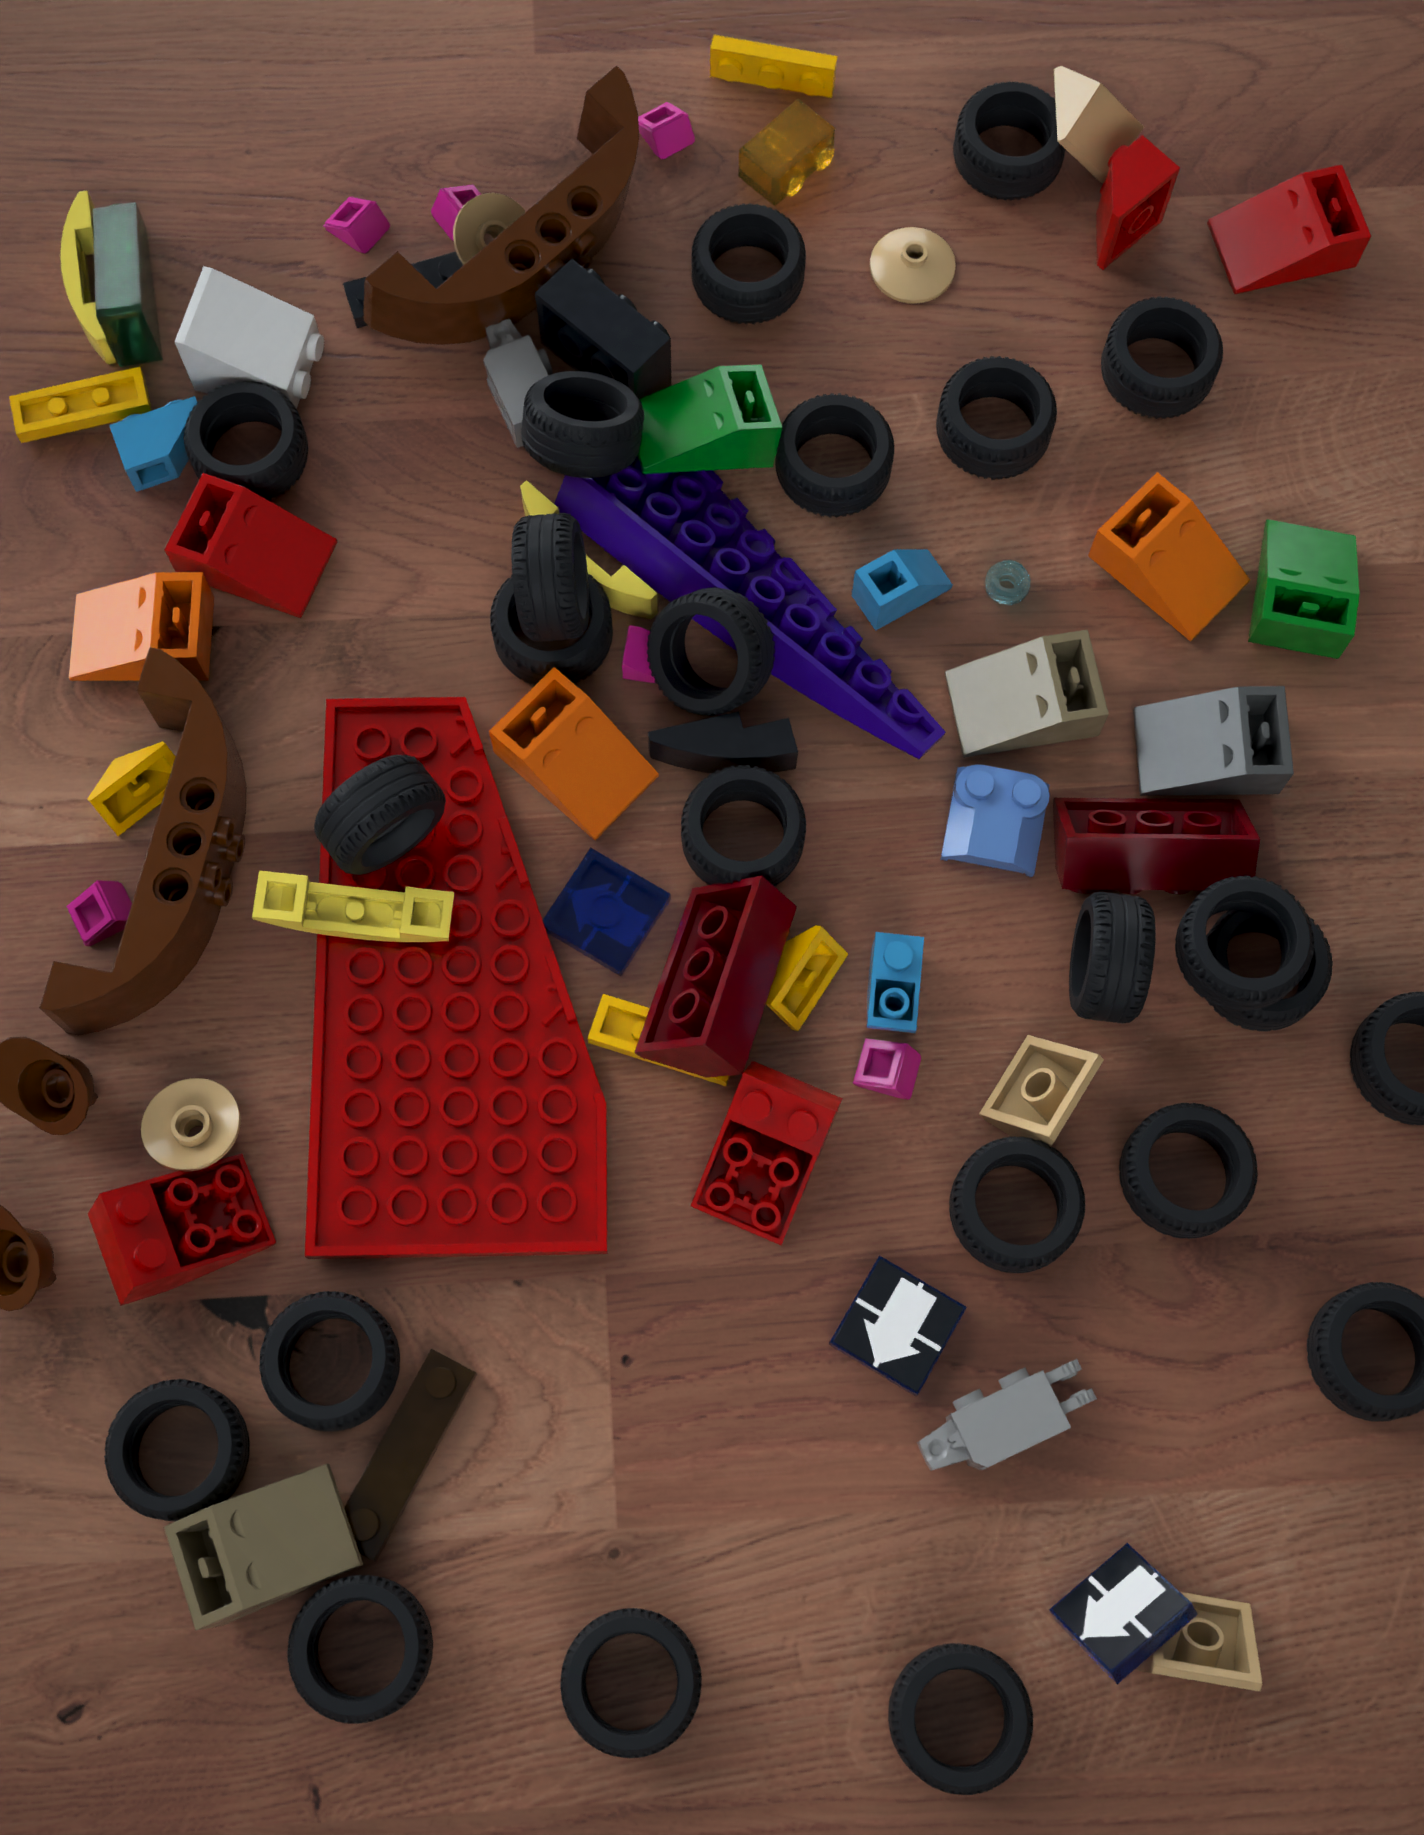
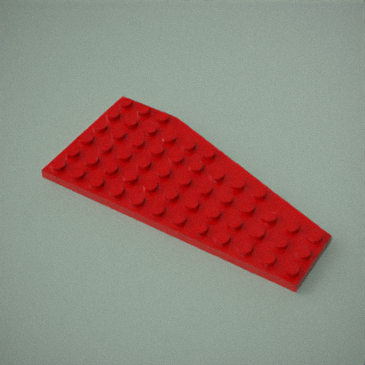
[305,697,608,1259]

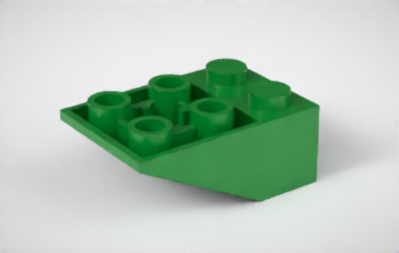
[638,364,783,474]
[1248,519,1360,659]

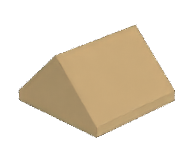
[1054,66,1144,183]
[979,1035,1104,1147]
[1137,1591,1263,1691]

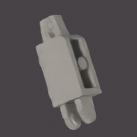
[483,319,552,448]
[917,1359,1097,1471]

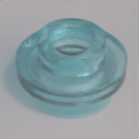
[985,560,1031,605]

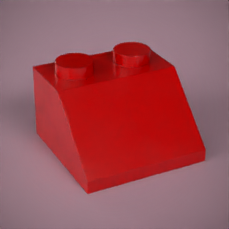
[1096,135,1180,270]

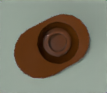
[0,1037,98,1135]
[0,1205,57,1311]

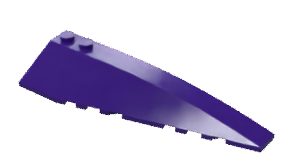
[554,455,946,759]

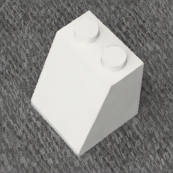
[175,266,324,409]

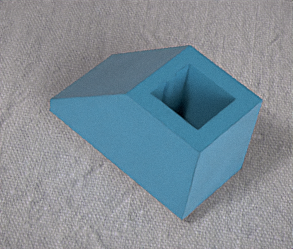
[109,396,197,492]
[851,549,953,631]
[867,932,924,1033]

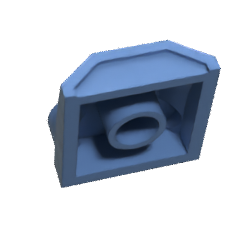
[940,764,1050,877]

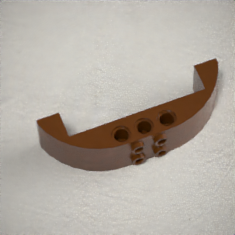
[363,65,639,345]
[39,647,247,1036]

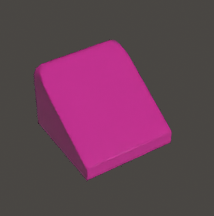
[638,102,695,159]
[431,184,481,241]
[323,197,390,254]
[622,625,655,683]
[66,880,132,946]
[853,1038,921,1100]

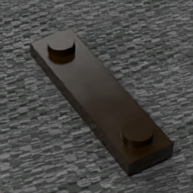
[344,1349,477,1561]

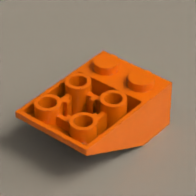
[1088,472,1250,642]
[69,572,214,681]
[489,667,659,841]

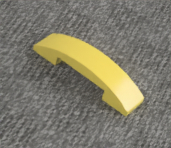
[60,191,117,364]
[520,480,658,619]
[252,870,454,942]

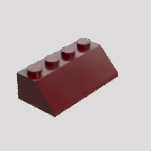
[1053,798,1260,895]
[634,876,797,1078]

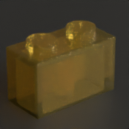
[738,98,835,206]

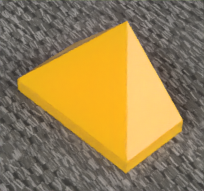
[87,741,176,836]
[766,925,848,1031]

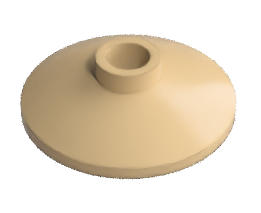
[453,193,526,265]
[870,227,956,304]
[141,1078,241,1172]

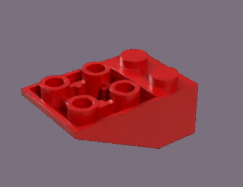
[1207,164,1371,295]
[164,473,337,618]
[690,1061,843,1245]
[88,1153,276,1306]

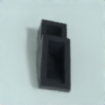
[647,711,798,773]

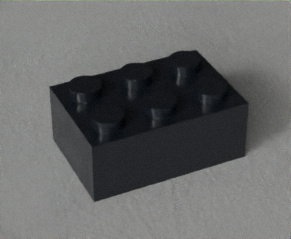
[535,259,672,399]

